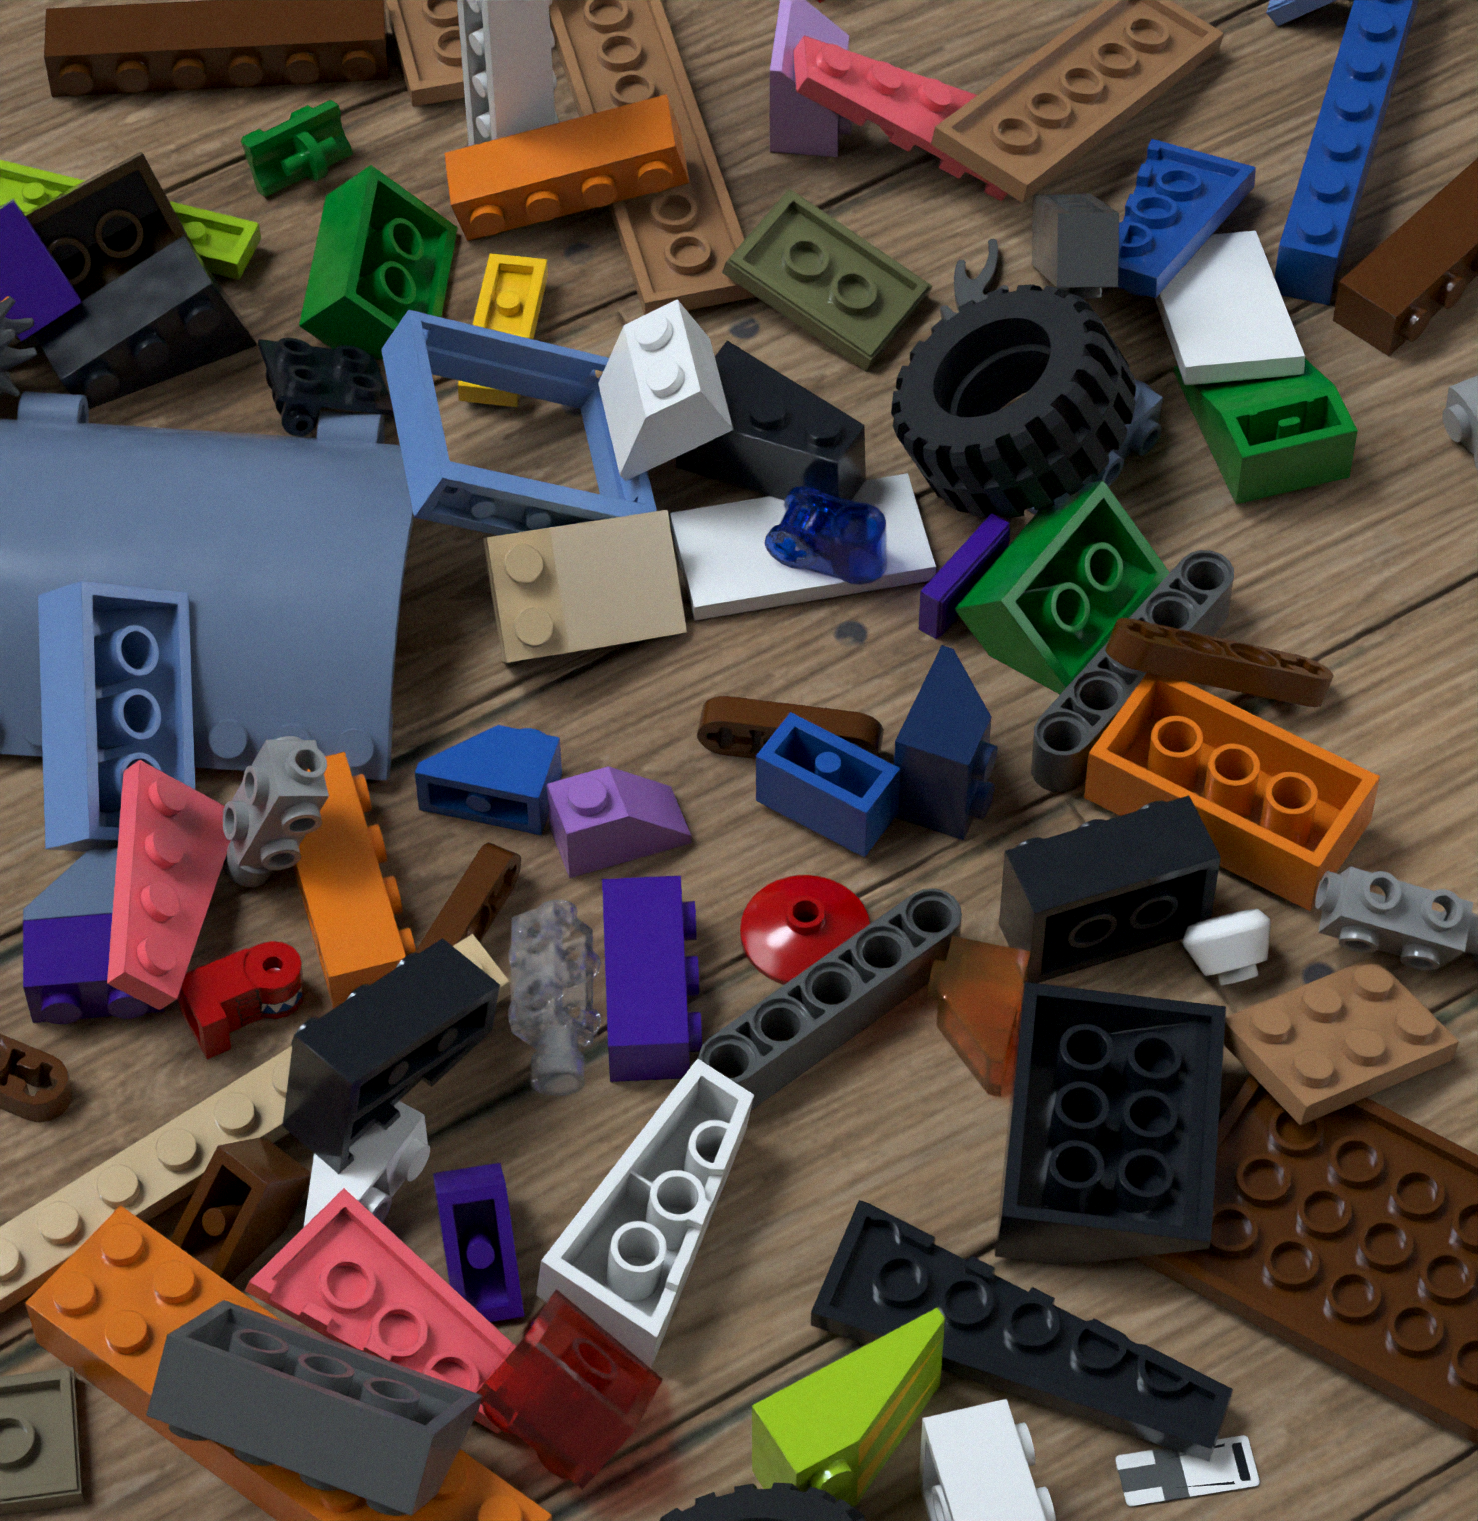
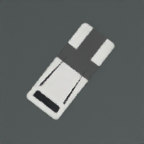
[1116,1435,1260,1506]

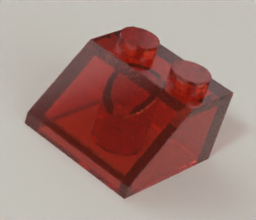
[475,1289,663,1490]

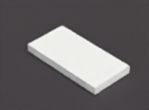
[1155,231,1305,385]
[670,473,936,621]

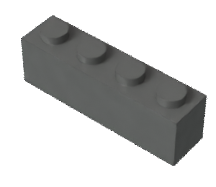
[1032,194,1119,298]

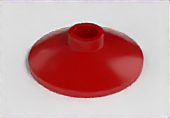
[740,875,870,985]

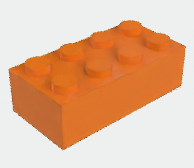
[1084,673,1380,911]

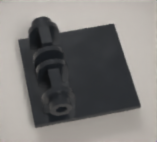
[258,338,394,437]

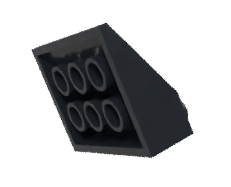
[995,982,1226,1265]

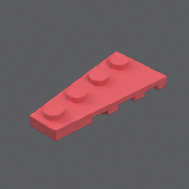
[793,35,1008,201]
[107,760,231,1010]
[245,1188,549,1434]

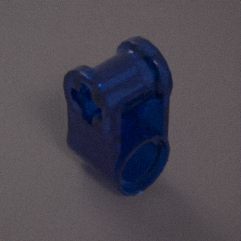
[764,486,888,585]

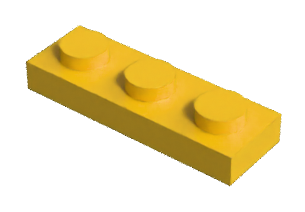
[458,253,548,407]

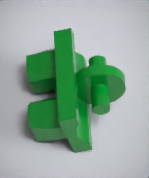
[241,100,353,197]

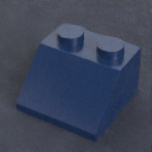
[894,645,998,840]

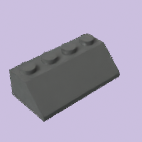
[146,1300,483,1516]

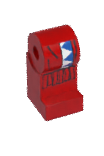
[178,941,305,1060]

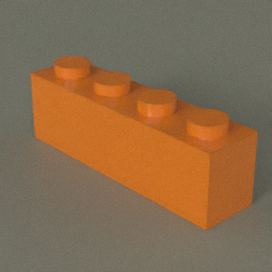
[444,94,689,241]
[292,752,416,1009]

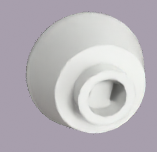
[1182,909,1271,985]

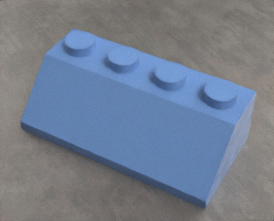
[38,581,195,852]

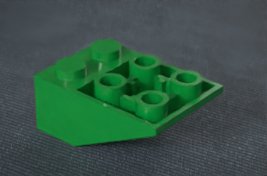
[1174,358,1358,504]

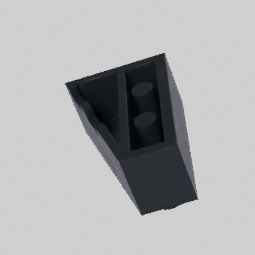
[34,236,258,410]
[675,340,866,517]
[282,938,500,1174]

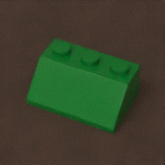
[299,165,458,359]
[955,480,1170,694]

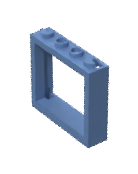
[381,310,657,535]

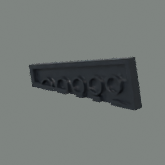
[811,1200,1233,1462]

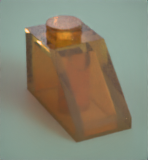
[927,936,1031,1097]

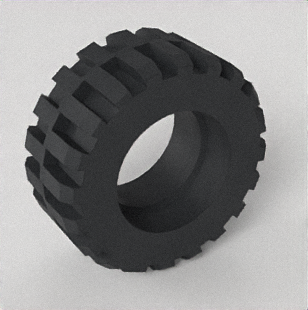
[891,284,1136,518]

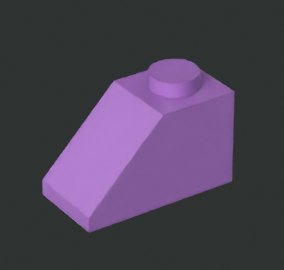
[547,766,692,878]

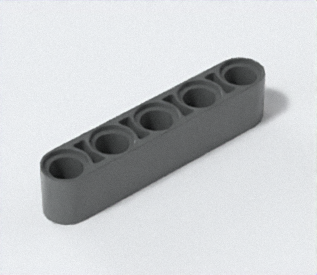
[1031,550,1234,793]
[698,888,962,1110]

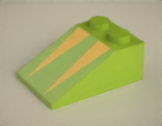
[752,1308,945,1507]

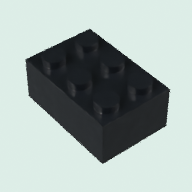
[999,796,1221,983]

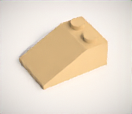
[483,510,687,663]

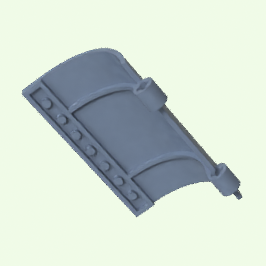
[0,391,414,780]

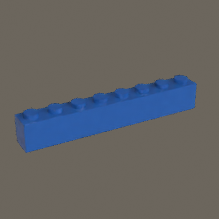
[1274,0,1419,305]

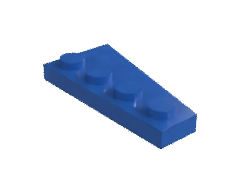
[1118,139,1256,298]

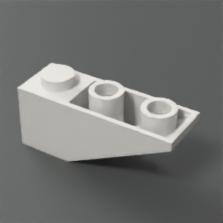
[303,1101,430,1228]

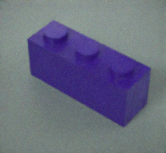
[602,876,702,1082]

